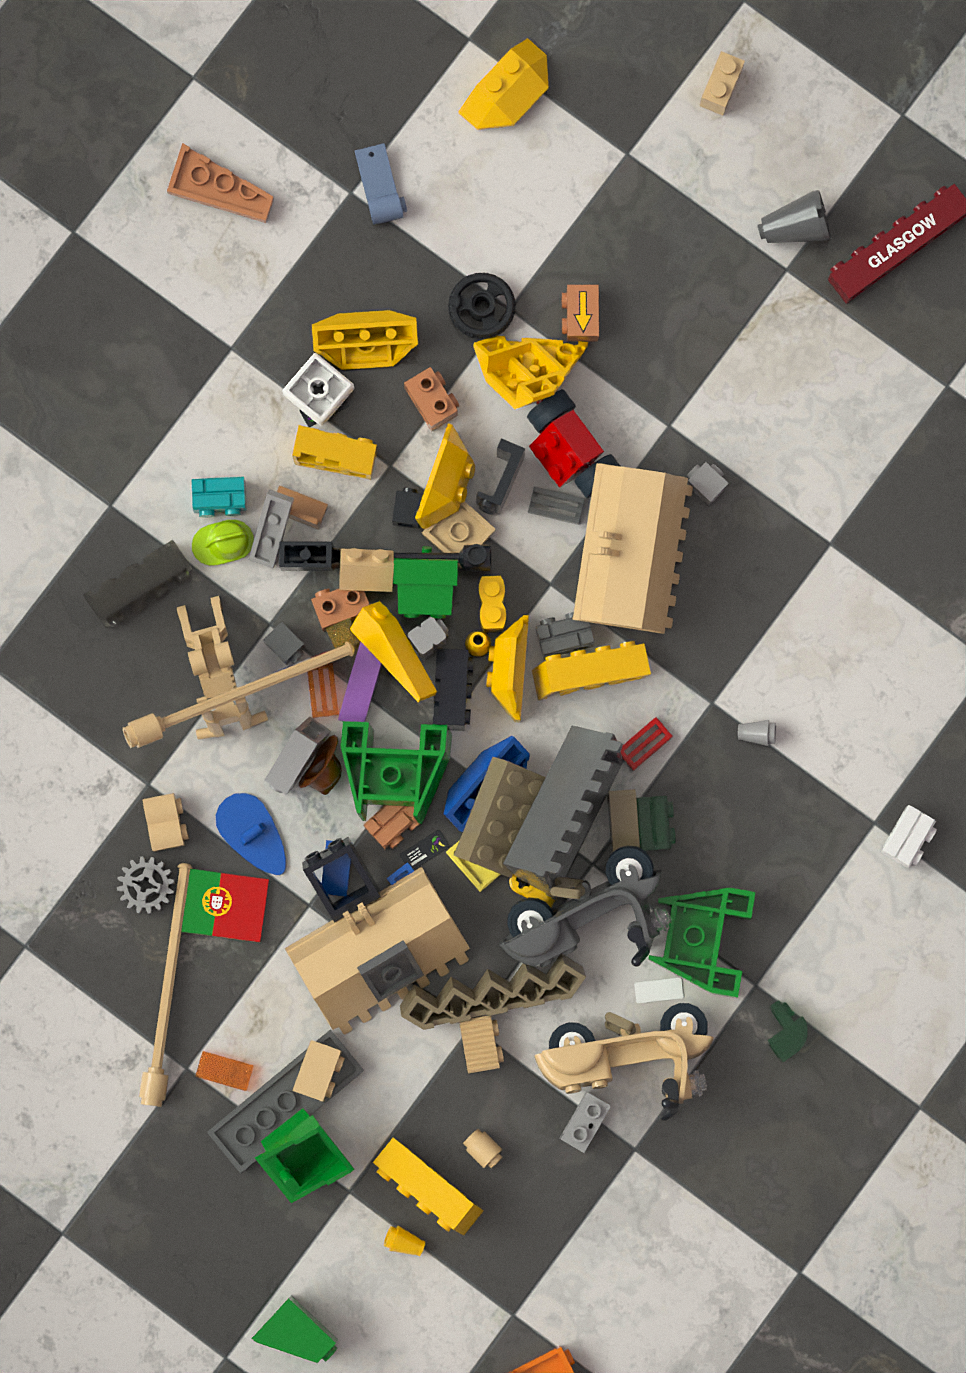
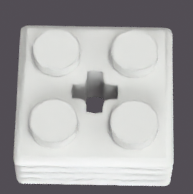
[282,353,354,426]

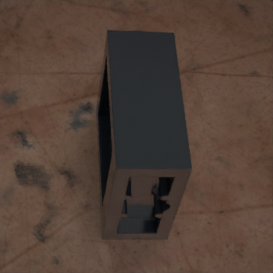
[302,837,381,923]

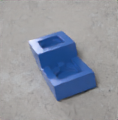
[321,840,351,897]

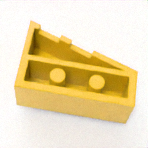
[292,425,377,480]

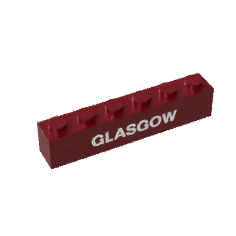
[828,184,966,304]

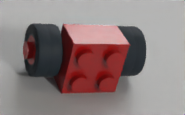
[527,389,621,498]

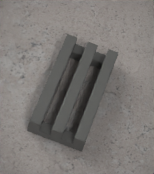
[528,486,585,525]

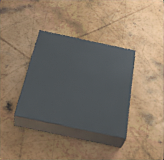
[357,940,424,1002]

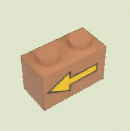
[562,285,599,342]

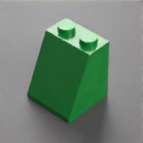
[251,1295,338,1363]

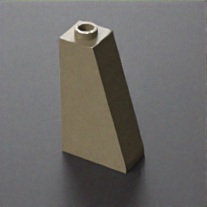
[607,789,640,853]

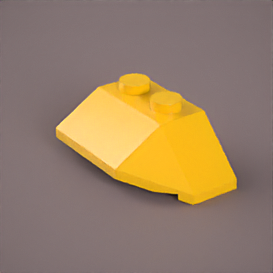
[458,38,549,130]
[312,310,418,370]
[415,424,475,529]
[486,615,529,723]

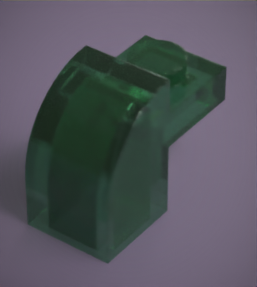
[766,1000,808,1062]

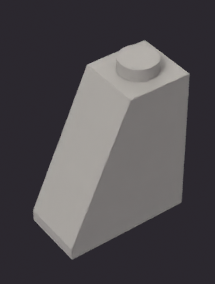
[265,716,331,794]

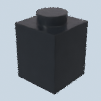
[392,488,423,529]

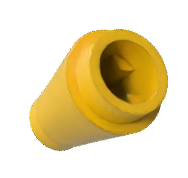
[465,630,491,656]
[384,1226,425,1256]

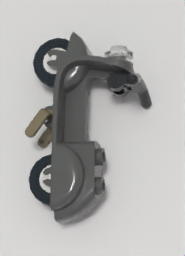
[499,845,672,967]

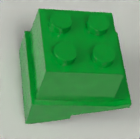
[393,546,458,619]
[255,1108,355,1203]

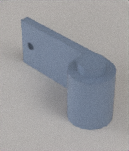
[354,143,407,225]

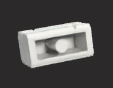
[880,805,937,868]

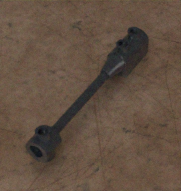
[279,541,492,571]

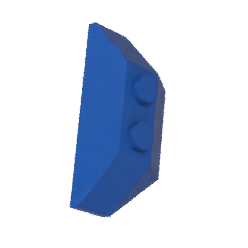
[444,736,530,832]

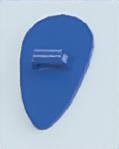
[215,793,286,875]

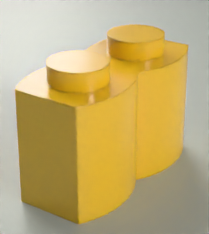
[479,576,506,633]

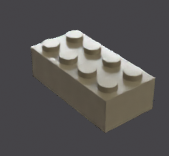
[454,757,546,878]

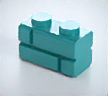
[191,477,247,518]

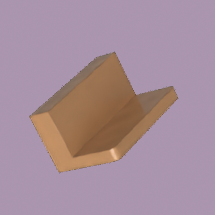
[277,485,328,530]

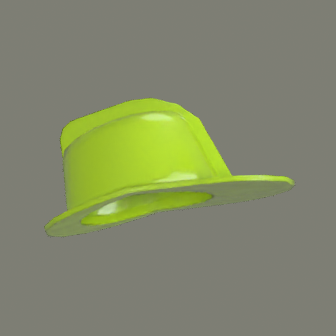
[192,520,254,566]

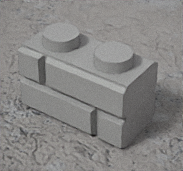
[408,617,449,661]

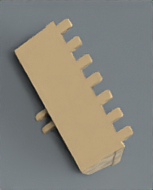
[573,463,693,634]
[285,867,470,1035]

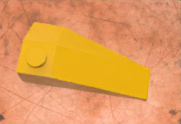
[350,601,437,702]

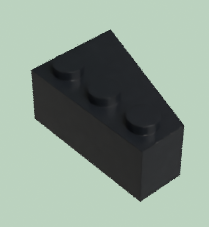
[433,648,474,731]

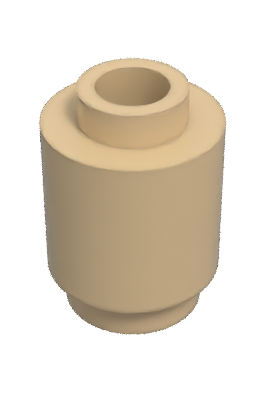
[463,1129,503,1168]

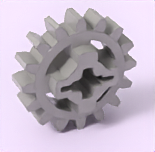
[117,857,175,914]

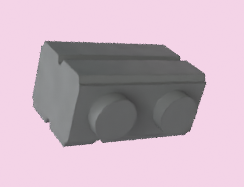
[536,612,595,659]

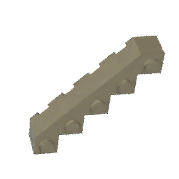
[400,953,586,1030]

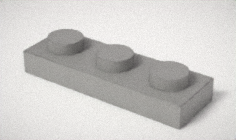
[249,490,294,569]

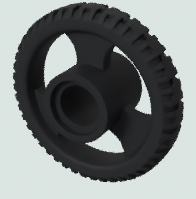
[448,272,516,340]

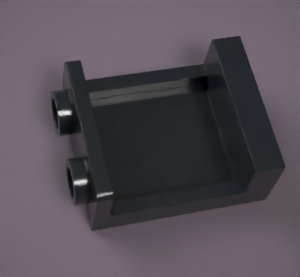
[476,438,526,515]

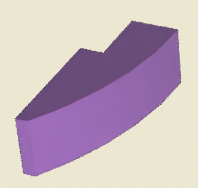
[338,642,382,722]

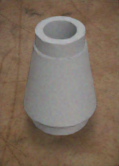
[738,720,776,746]

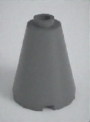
[758,190,832,243]

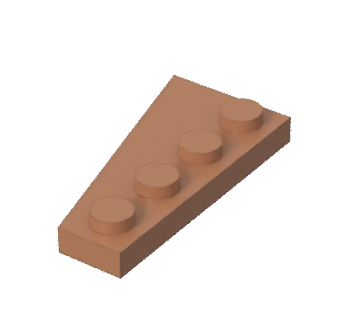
[167,143,274,223]

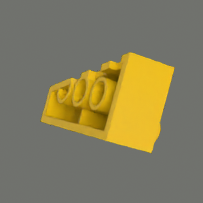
[532,641,651,701]
[373,1138,484,1236]

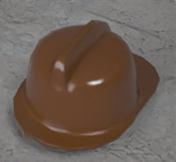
[299,735,342,795]

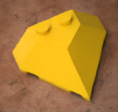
[474,336,589,409]

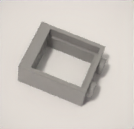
[559,1092,611,1153]

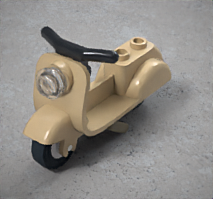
[534,1003,714,1121]

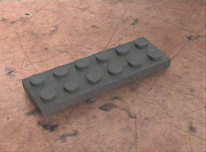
[207,1029,365,1174]

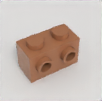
[404,367,459,432]
[311,589,369,632]

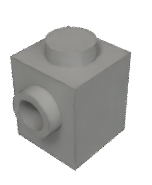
[687,462,729,506]

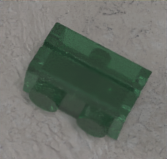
[636,796,676,852]

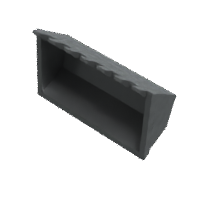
[503,725,624,900]

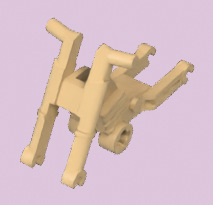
[177,596,268,740]

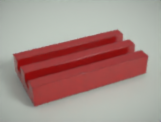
[621,717,673,771]

